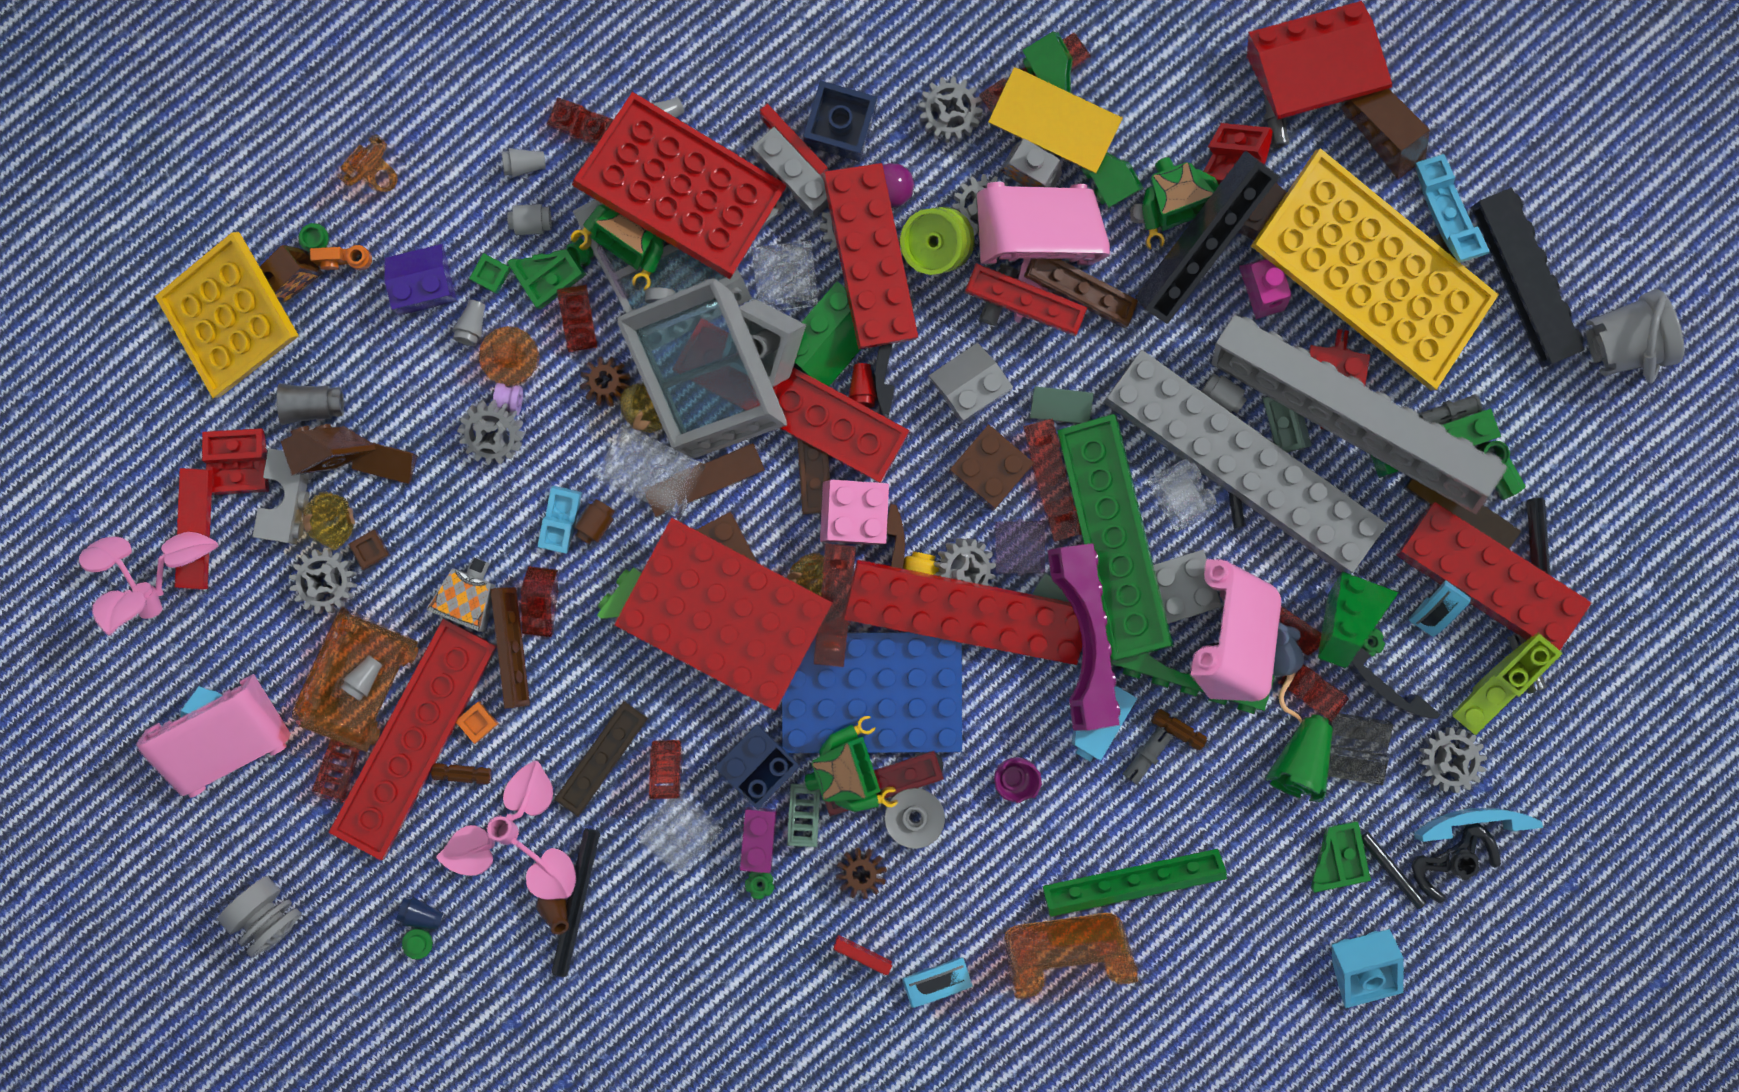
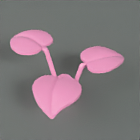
[79,532,219,636]
[437,761,576,900]

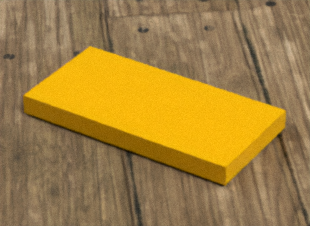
[988,67,1123,174]

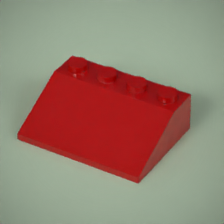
[1247,1,1392,120]

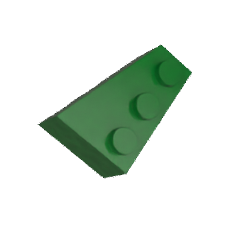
[1318,571,1399,669]

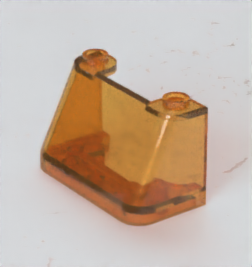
[292,607,419,752]
[1004,913,1139,999]

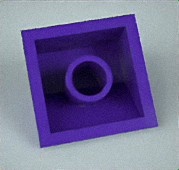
[384,244,457,316]

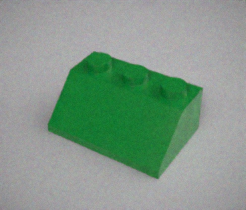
[794,281,861,387]

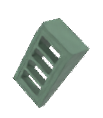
[787,783,820,847]

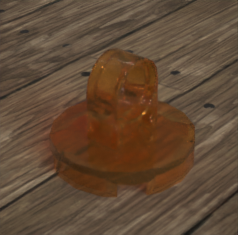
[337,134,397,192]
[479,326,540,387]

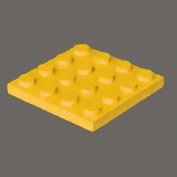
[155,232,299,398]

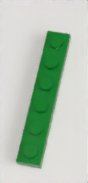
[1042,849,1227,917]

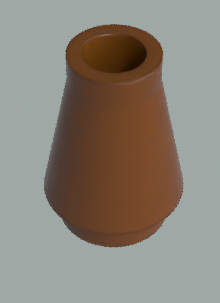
[536,898,569,935]

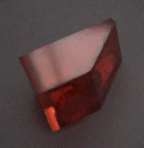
[521,566,558,637]

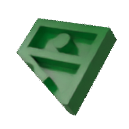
[507,249,586,309]
[1311,820,1371,893]

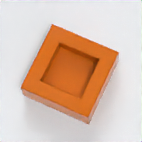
[456,701,499,744]

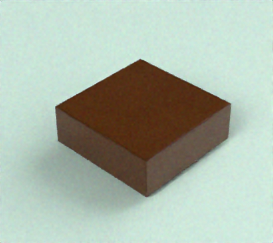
[348,529,391,570]

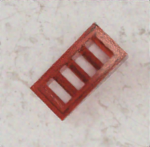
[312,734,362,803]
[649,740,683,799]

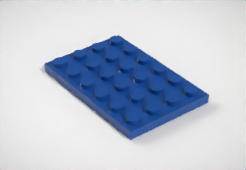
[782,632,962,753]

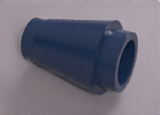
[396,897,444,930]

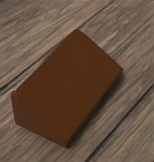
[352,442,418,484]

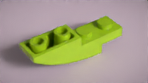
[1452,632,1562,736]

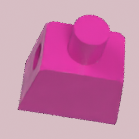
[1239,258,1291,320]

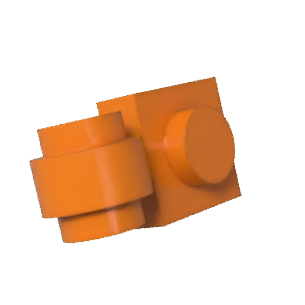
[310,245,372,271]

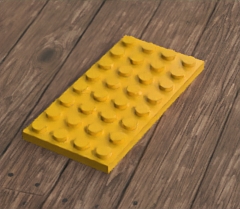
[1251,148,1499,391]

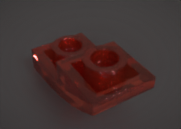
[547,97,614,146]
[557,285,598,352]

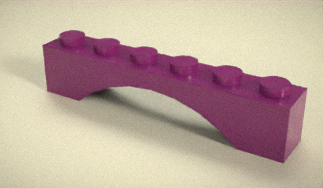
[1047,543,1120,731]

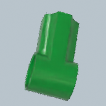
[1476,441,1526,500]

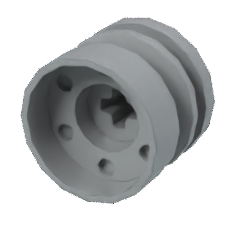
[217,876,302,958]

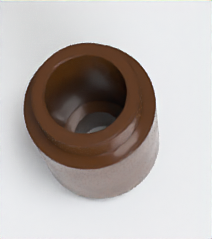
[573,499,615,545]

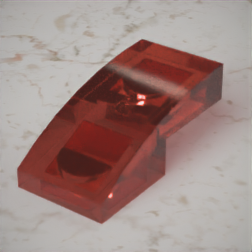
[1279,664,1349,722]

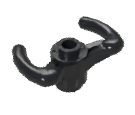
[1411,823,1501,903]

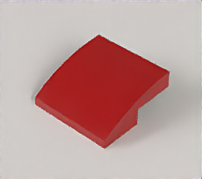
[1204,123,1273,185]
[202,428,269,495]

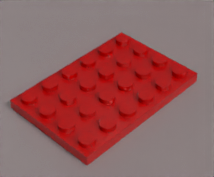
[572,92,787,279]
[614,517,833,711]

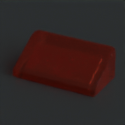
[1279,606,1322,656]

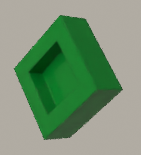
[469,253,511,294]

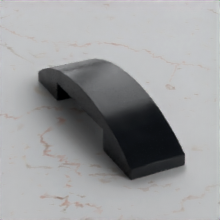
[875,298,914,418]
[1348,647,1441,719]

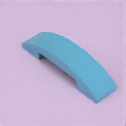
[1415,154,1489,263]
[1414,808,1543,842]

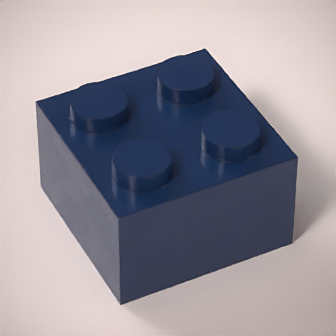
[803,80,877,162]

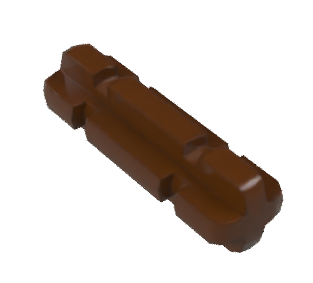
[1151,709,1208,750]
[431,763,492,785]

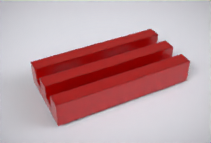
[833,935,893,976]

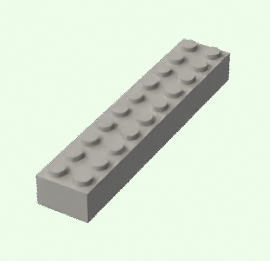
[1211,314,1508,514]
[1103,350,1387,574]

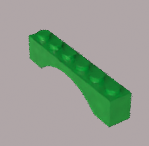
[1022,31,1144,208]
[1110,653,1275,714]

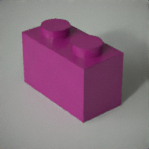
[740,807,777,873]

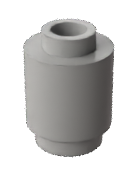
[507,204,552,235]
[1201,373,1247,414]

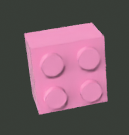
[820,480,889,545]

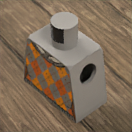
[999,138,1062,188]
[426,557,496,632]

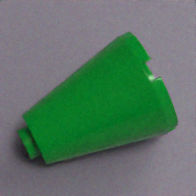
[1266,714,1333,802]

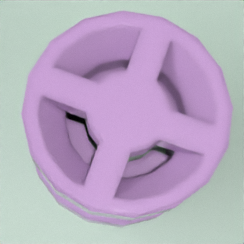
[493,383,523,416]

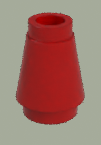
[848,363,877,408]

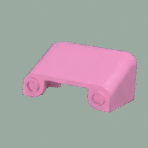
[977,182,1110,265]
[1191,559,1281,701]
[136,674,291,798]

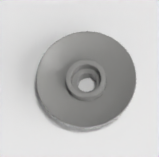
[885,788,945,849]

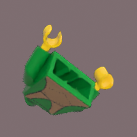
[1142,157,1219,250]
[571,204,664,291]
[805,716,898,812]

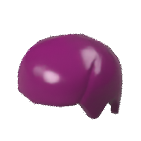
[883,163,915,208]
[993,757,1042,803]

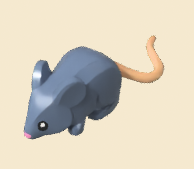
[1273,622,1304,724]

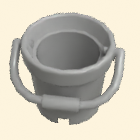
[1586,289,1684,384]

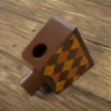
[260,245,323,302]

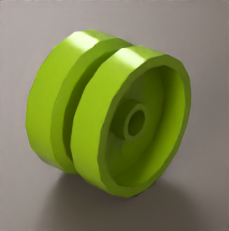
[900,207,975,275]

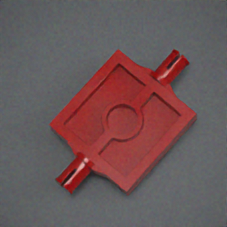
[1309,329,1370,430]

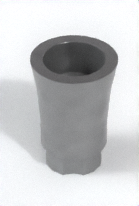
[277,383,344,425]

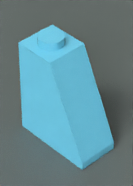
[1071,670,1137,762]

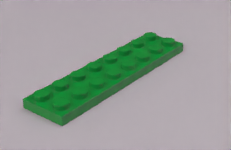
[1057,414,1173,661]

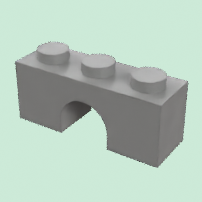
[752,127,828,219]
[253,448,314,545]

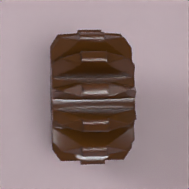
[580,356,631,407]
[836,847,887,899]

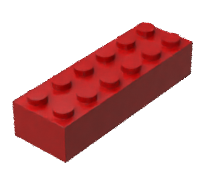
[1395,502,1592,650]

